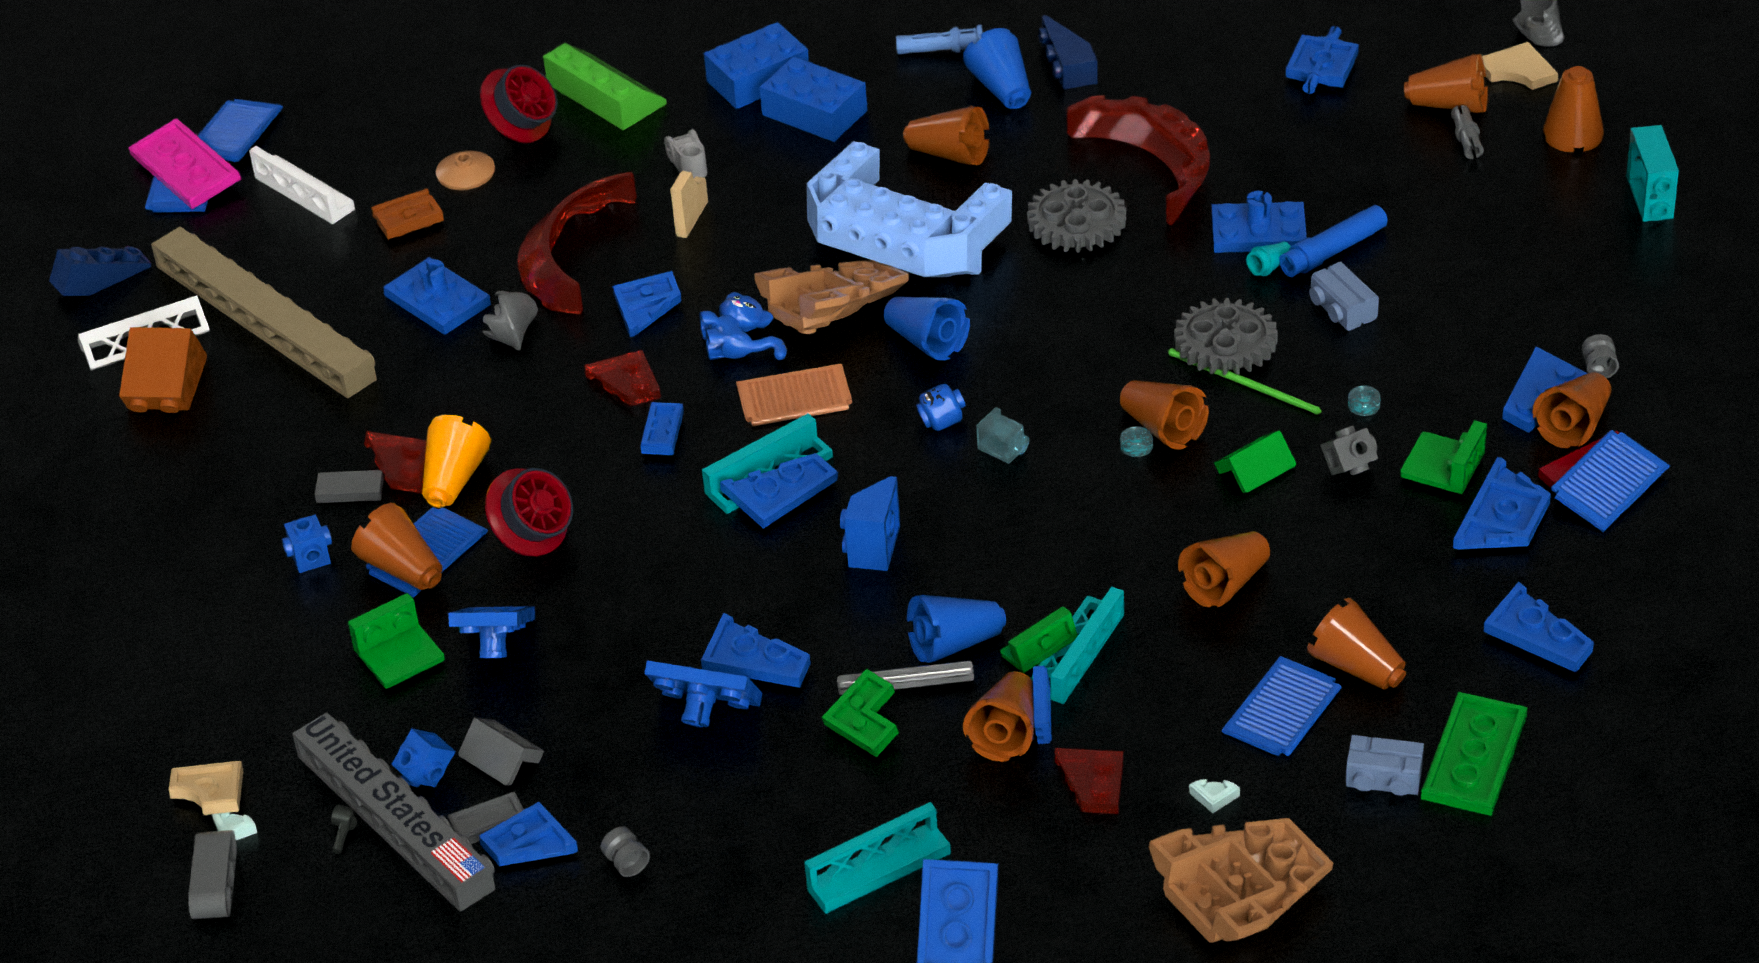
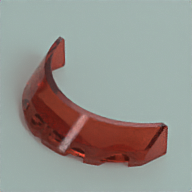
[1067,95,1210,226]
[518,172,636,314]

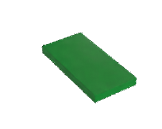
[1421,692,1528,816]

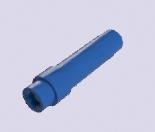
[1279,205,1388,277]

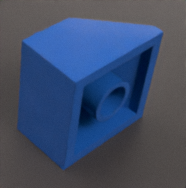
[840,476,900,571]

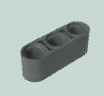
[189,830,237,919]

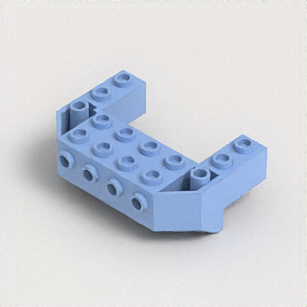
[807,141,1012,277]

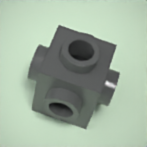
[1320,426,1379,475]

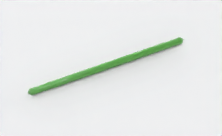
[1167,348,1321,415]

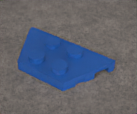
[1453,457,1551,549]

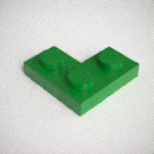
[822,669,899,757]

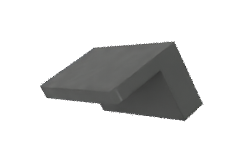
[458,717,544,786]

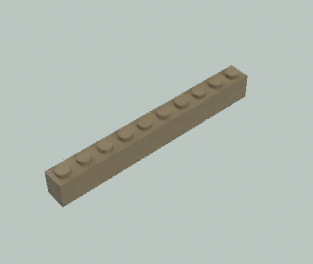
[151,227,377,399]

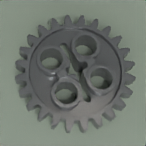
[1027,179,1126,253]
[1174,298,1278,375]

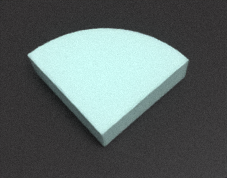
[1189,779,1240,813]
[212,812,257,840]

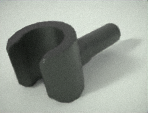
[331,805,357,854]

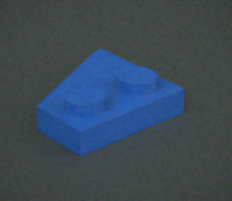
[479,802,578,866]

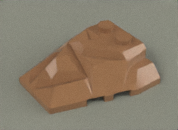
[754,260,909,334]
[1149,818,1333,942]

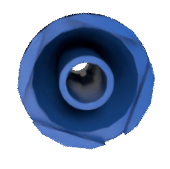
[963,28,1031,109]
[884,296,970,360]
[907,595,1006,663]

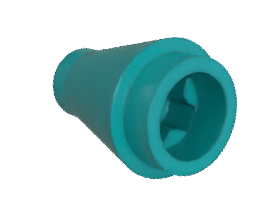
[1247,241,1291,276]

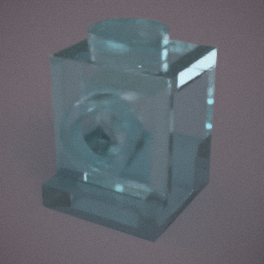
[976,407,1029,464]

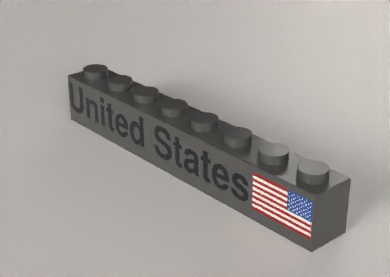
[292,713,495,912]

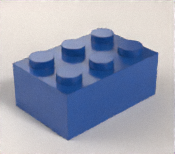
[704,22,809,109]
[760,56,867,142]

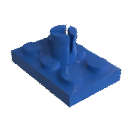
[1212,191,1307,253]
[383,257,491,335]
[449,606,535,658]
[644,661,762,728]
[917,859,999,963]

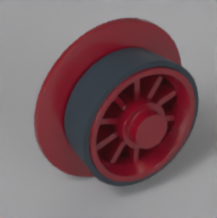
[480,65,557,143]
[485,468,573,557]

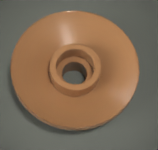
[436,151,495,190]

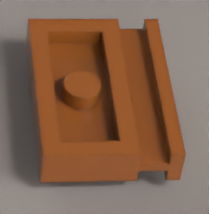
[371,189,444,239]

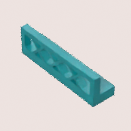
[702,413,833,514]
[1031,587,1124,704]
[805,802,951,914]

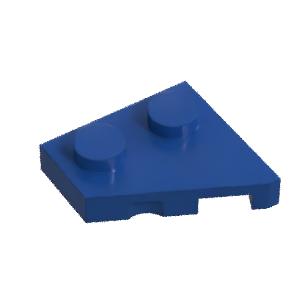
[613,271,681,337]

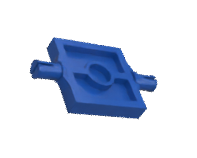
[1286,26,1359,94]

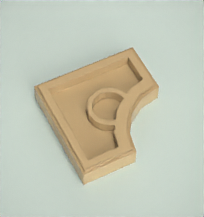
[1482,42,1558,90]
[670,171,708,238]
[169,761,243,815]

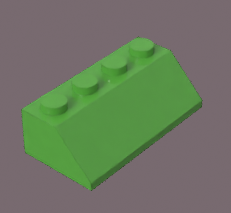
[543,43,667,130]

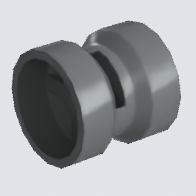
[1582,334,1619,378]
[600,826,650,877]

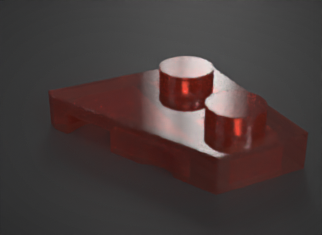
[584,350,661,406]
[364,431,426,493]
[1055,748,1124,814]

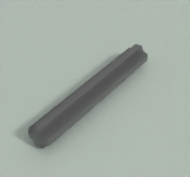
[837,661,974,695]

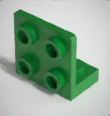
[1400,420,1487,494]
[348,593,445,688]

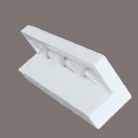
[249,146,355,224]
[78,296,210,371]

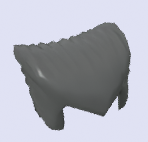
[1513,0,1564,47]
[483,291,538,351]

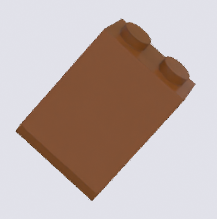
[119,327,207,413]

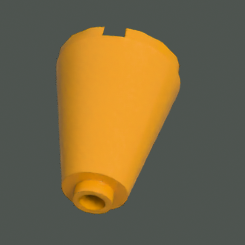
[422,415,491,508]

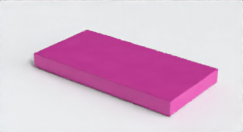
[128,118,241,210]

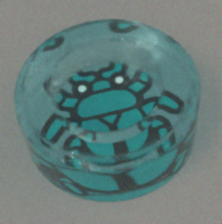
[1348,386,1381,416]
[1120,426,1153,457]

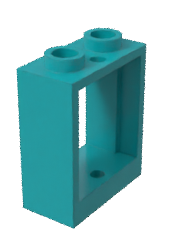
[1626,125,1679,222]

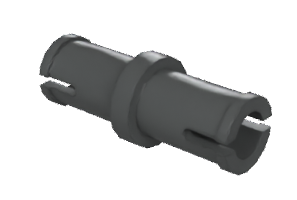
[1451,105,1484,159]

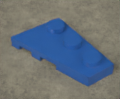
[1502,347,1588,433]
[720,453,838,529]
[1484,582,1594,672]
[701,613,811,688]

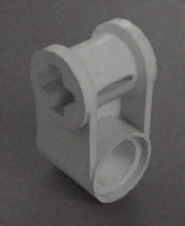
[664,129,707,178]

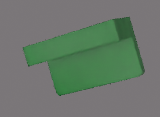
[1214,430,1296,493]
[1000,607,1078,673]

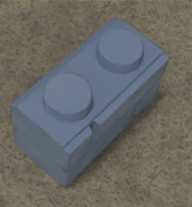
[1309,262,1379,331]
[1346,735,1424,796]

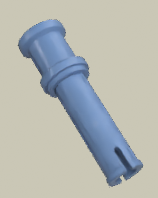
[896,25,983,55]

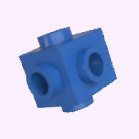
[282,514,332,573]
[392,729,455,787]

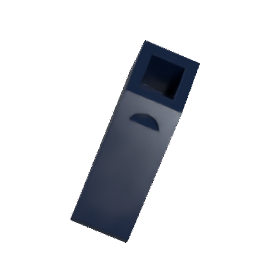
[1038,15,1098,89]
[49,246,152,296]

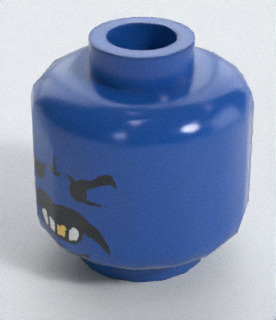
[916,384,966,431]

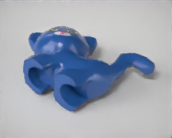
[700,292,787,360]

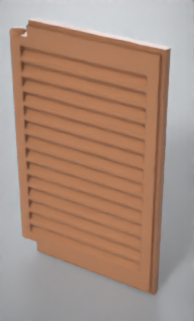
[736,364,853,426]

